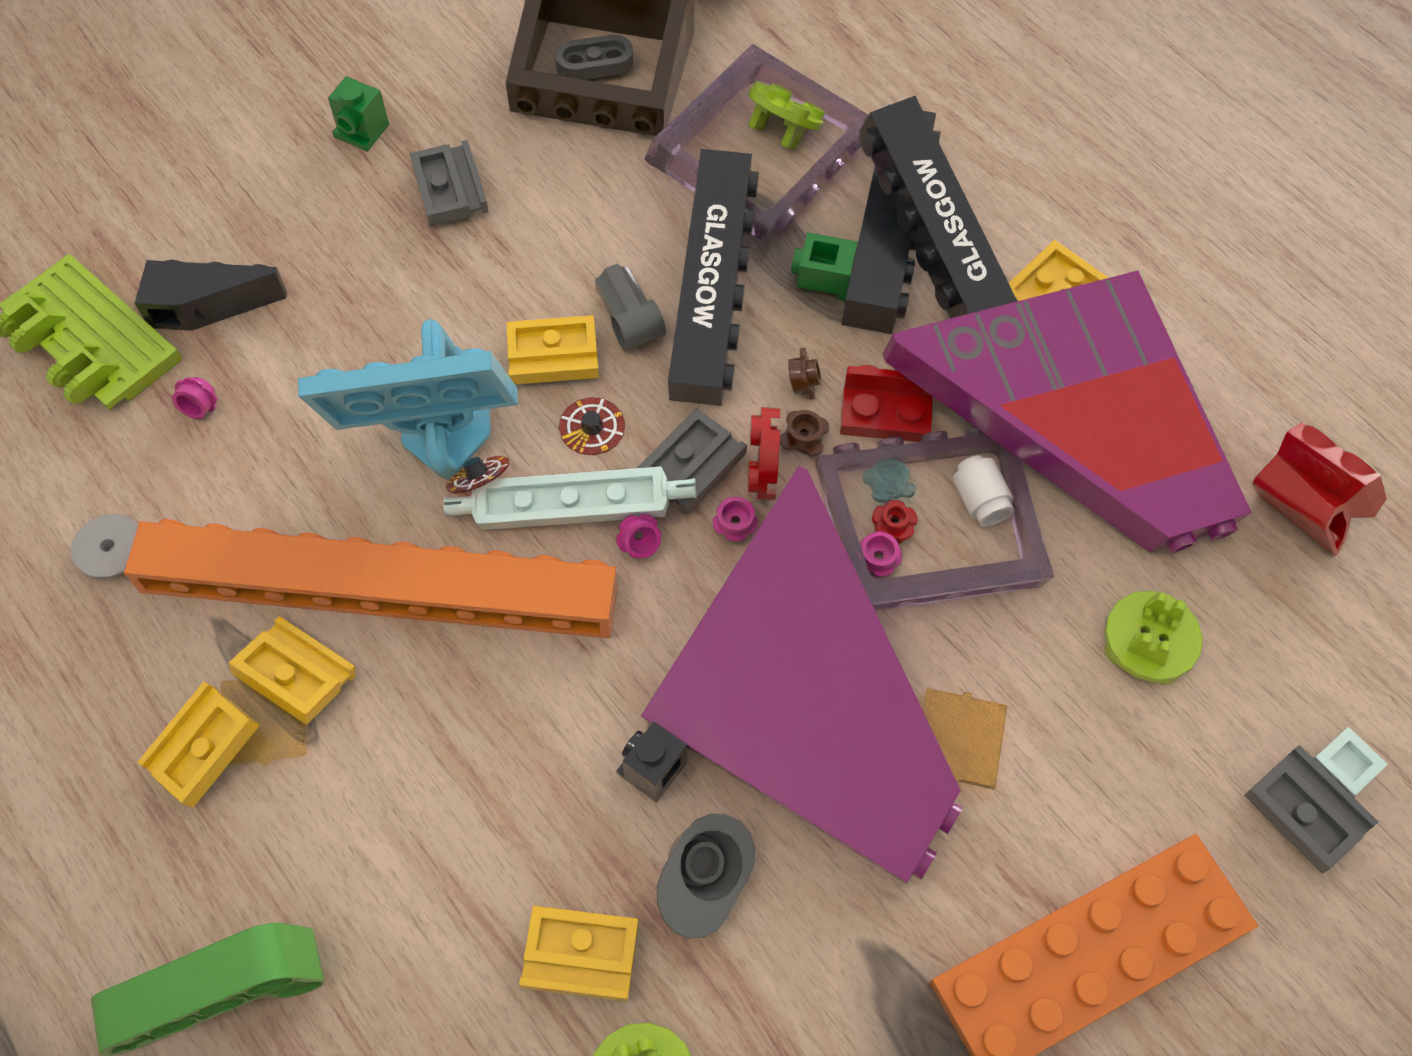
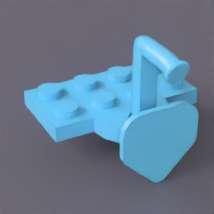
[298,319,518,479]

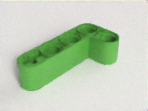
[91,923,325,1056]

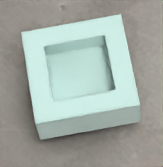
[1314,727,1388,797]

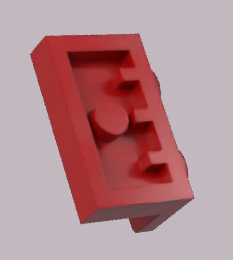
[840,365,933,443]

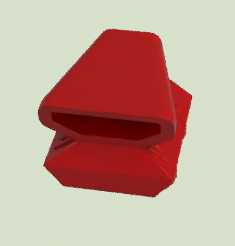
[1252,422,1387,556]

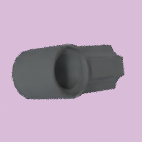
[595,264,666,351]

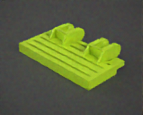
[0,254,183,410]

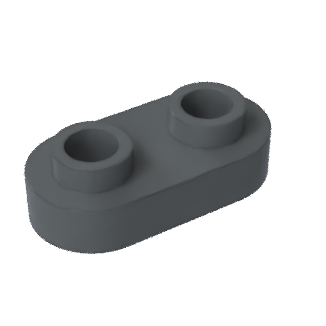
[555,35,634,80]

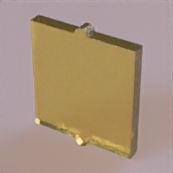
[221,679,307,766]
[923,688,1007,790]

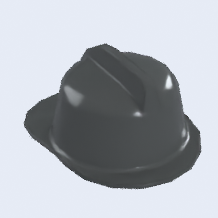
[657,814,755,939]

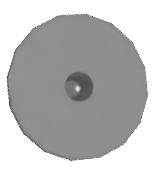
[71,514,138,578]

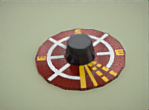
[559,397,625,456]
[446,456,510,494]

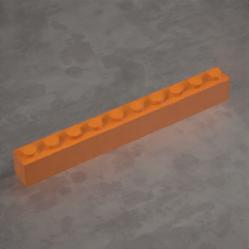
[124,519,618,639]

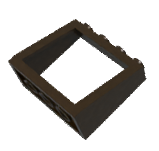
[505,0,694,138]

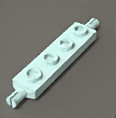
[443,466,697,530]

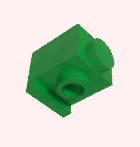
[328,76,389,152]
[791,232,858,301]

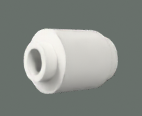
[953,455,1014,527]

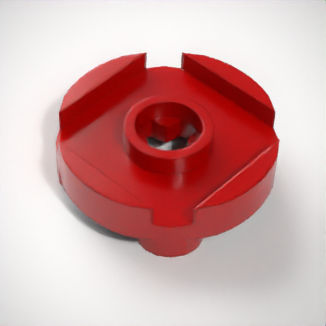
[747,407,780,501]

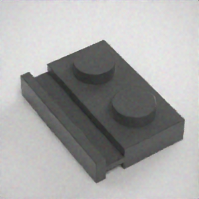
[409,140,489,226]
[637,408,747,515]
[1244,745,1378,874]

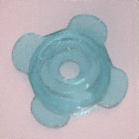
[862,459,916,503]

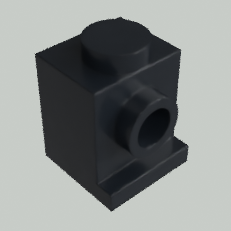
[616,722,687,803]

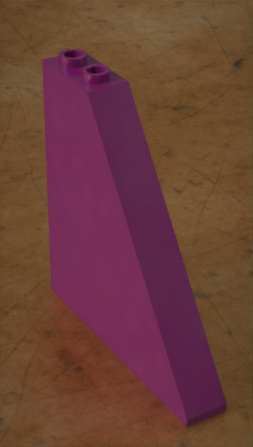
[641,465,963,884]

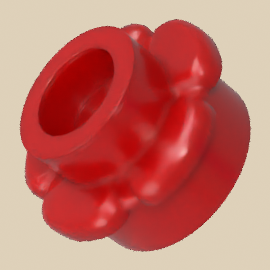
[872,500,918,544]

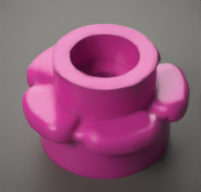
[172,377,217,419]
[712,497,758,542]
[616,514,661,558]
[856,532,902,577]

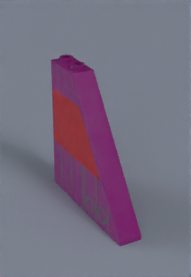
[882,270,1252,553]

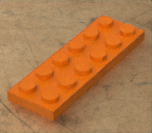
[929,833,1259,1056]

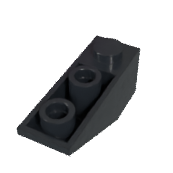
[134,259,287,331]

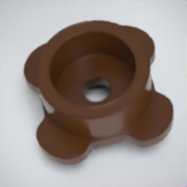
[788,347,821,400]
[780,410,829,457]

